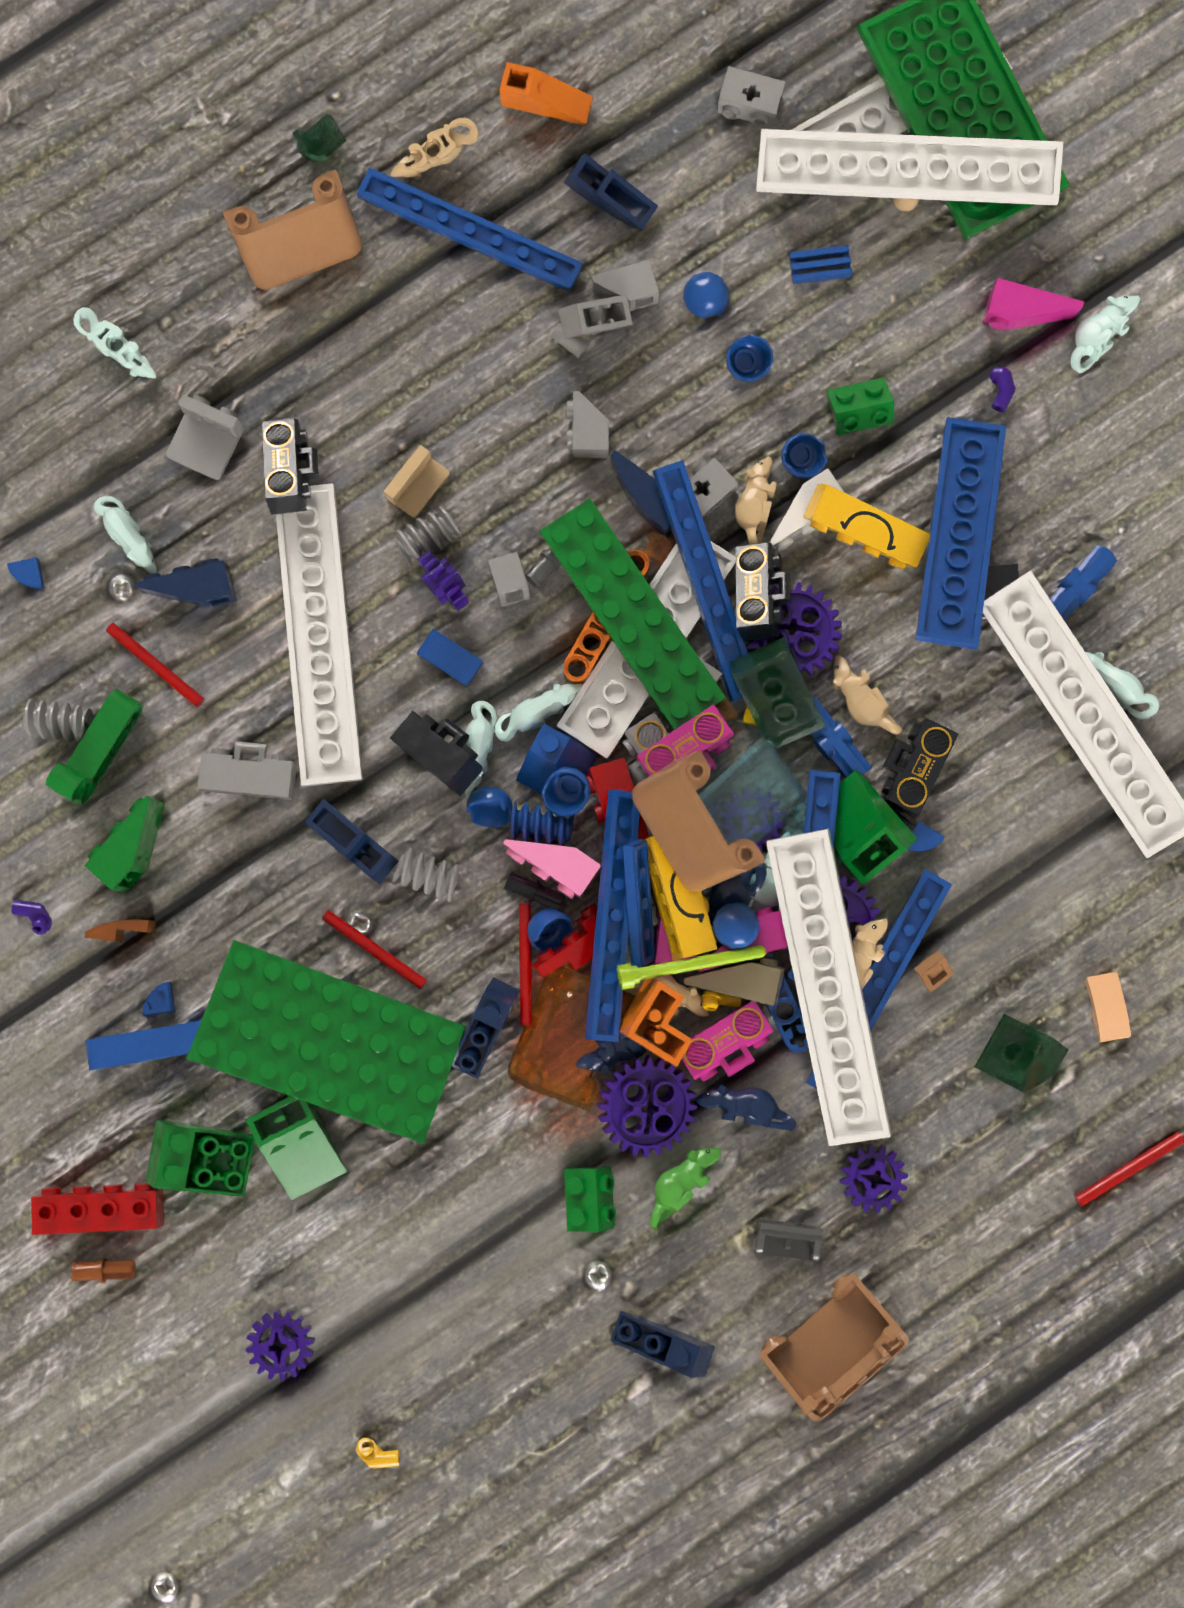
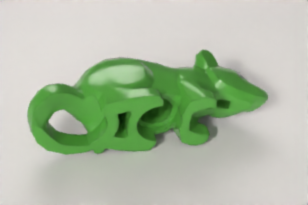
[649,1148,722,1230]

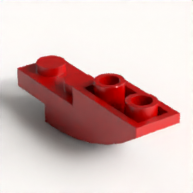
[531,903,597,978]

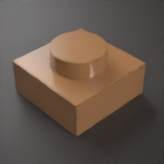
[914,950,954,993]

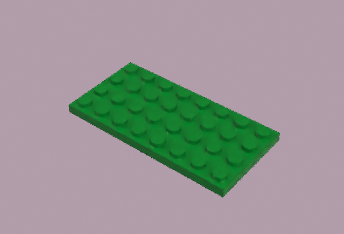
[857,0,1070,240]
[186,940,466,1144]

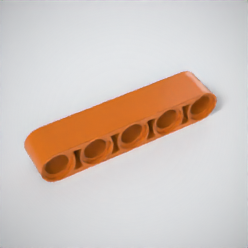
[563,550,649,684]

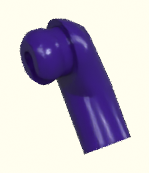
[990,367,1015,413]
[11,900,52,935]

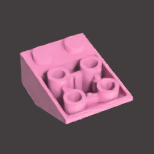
[503,839,601,900]

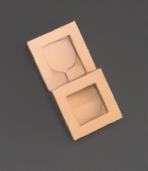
[1085,972,1131,1042]

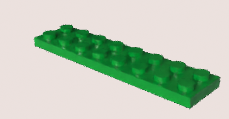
[539,498,726,731]

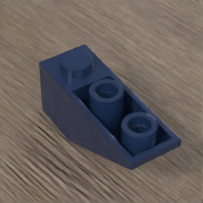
[135,558,237,608]
[452,977,520,1079]
[610,1311,715,1378]

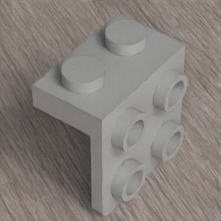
[166,394,244,480]

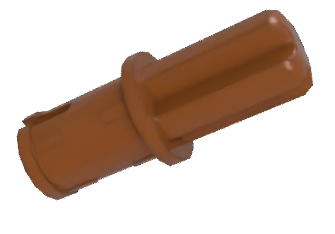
[71,1258,136,1283]

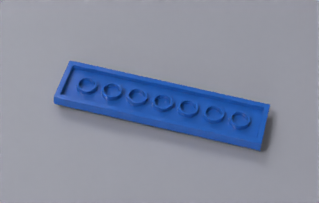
[915,417,1006,650]

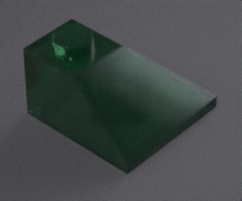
[974,1014,1069,1094]

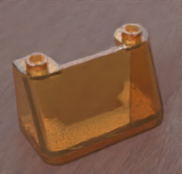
[508,966,635,1112]

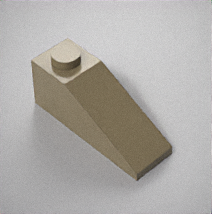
[683,956,785,1006]

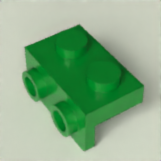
[826,378,894,435]
[564,1166,616,1233]

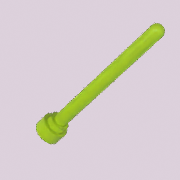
[617,945,766,990]

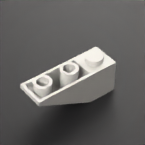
[770,469,844,552]

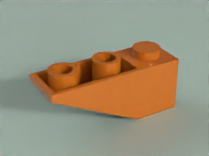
[499,62,593,126]

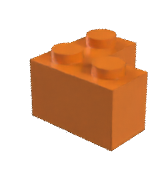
[619,978,693,1067]

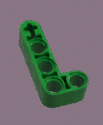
[45,689,144,805]

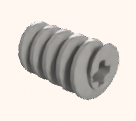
[395,506,462,567]
[23,698,93,743]
[392,847,460,903]

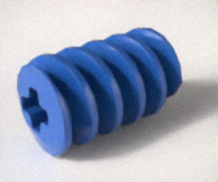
[510,801,575,846]

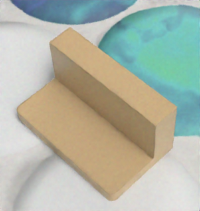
[383,445,450,519]

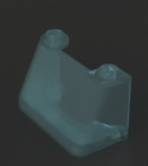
[699,736,807,845]

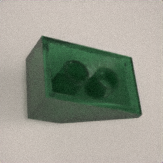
[730,637,826,751]

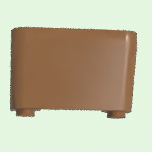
[222,169,362,290]
[632,750,765,891]
[758,1272,910,1422]

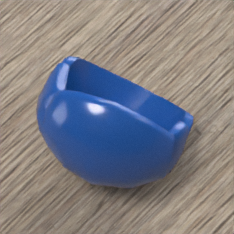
[683,272,730,319]
[726,334,774,382]
[781,433,828,479]
[542,767,591,817]
[466,786,513,827]
[712,902,760,949]
[528,908,574,951]

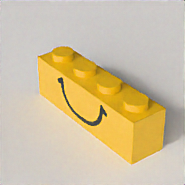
[803,484,930,570]
[645,836,717,961]

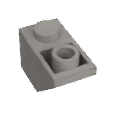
[592,259,659,311]
[567,391,609,458]

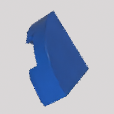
[7,557,45,589]
[907,821,945,852]
[143,982,176,1017]

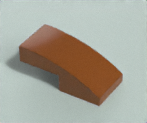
[84,919,156,942]

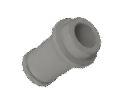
[550,322,589,359]

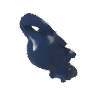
[708,864,767,926]
[576,1032,647,1074]
[695,1084,796,1131]

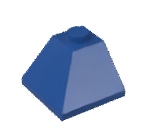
[516,723,597,794]

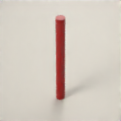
[106,623,205,707]
[519,903,532,1026]
[322,910,427,990]
[1074,1131,1184,1207]

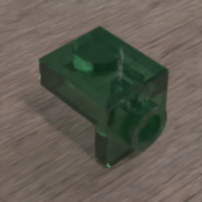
[293,114,346,162]

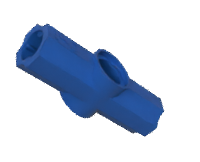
[1049,544,1118,621]
[794,697,872,778]

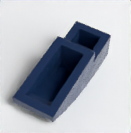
[563,153,658,231]
[611,450,672,537]
[304,799,399,884]

